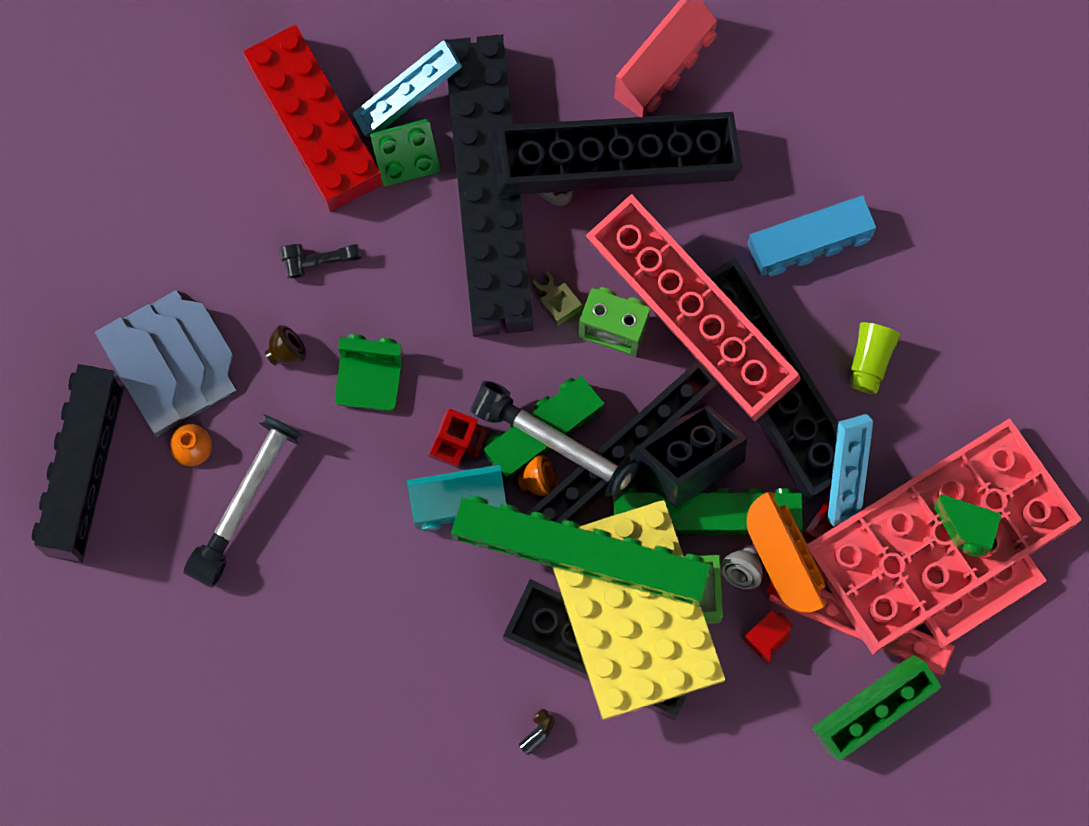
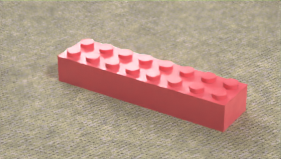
[586,194,801,422]

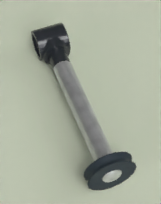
[470,381,638,502]
[183,414,303,588]

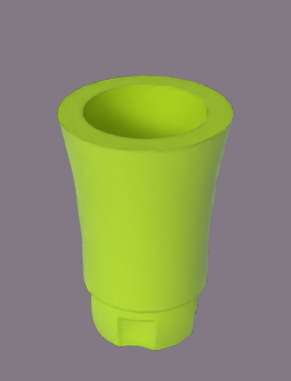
[848,322,901,394]

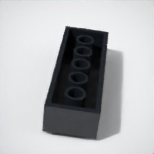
[32,364,125,563]
[503,579,688,721]

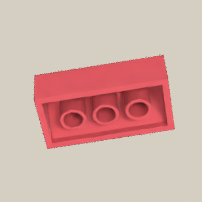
[614,0,717,117]

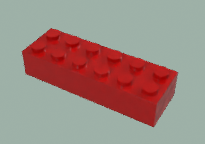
[243,24,383,212]

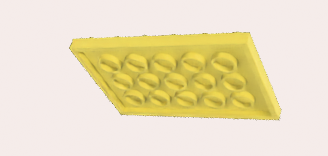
[553,500,725,720]

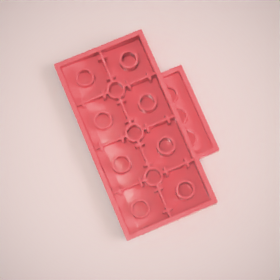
[807,418,1082,655]

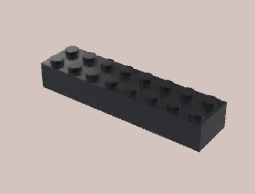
[491,112,743,196]
[707,258,839,504]

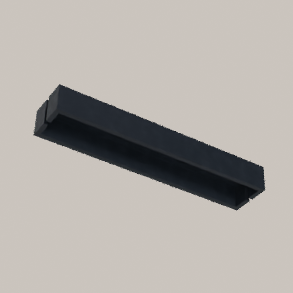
[444,34,533,337]

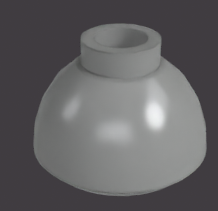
[720,548,763,590]

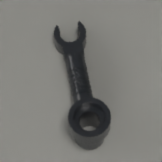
[279,244,362,279]

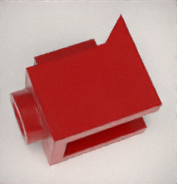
[743,610,793,666]

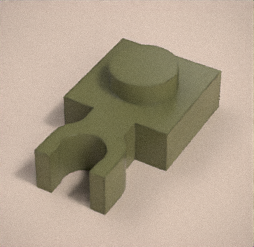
[532,271,583,326]

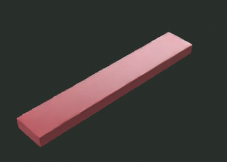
[768,589,955,676]

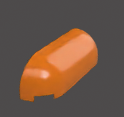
[747,492,827,612]

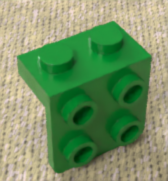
[335,334,403,412]

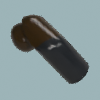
[519,709,555,755]

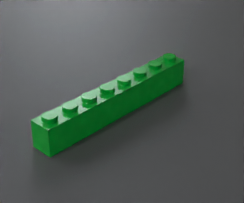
[451,495,710,607]

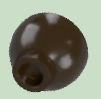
[265,325,306,366]

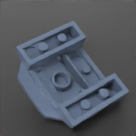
[95,290,237,438]

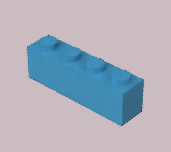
[747,195,876,276]

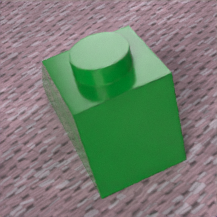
[934,494,1002,557]

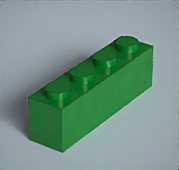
[484,375,604,484]
[811,655,942,761]

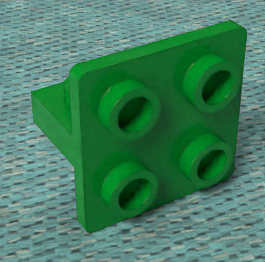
[370,119,441,186]

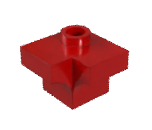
[428,408,488,468]

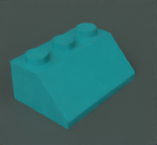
[407,465,506,532]

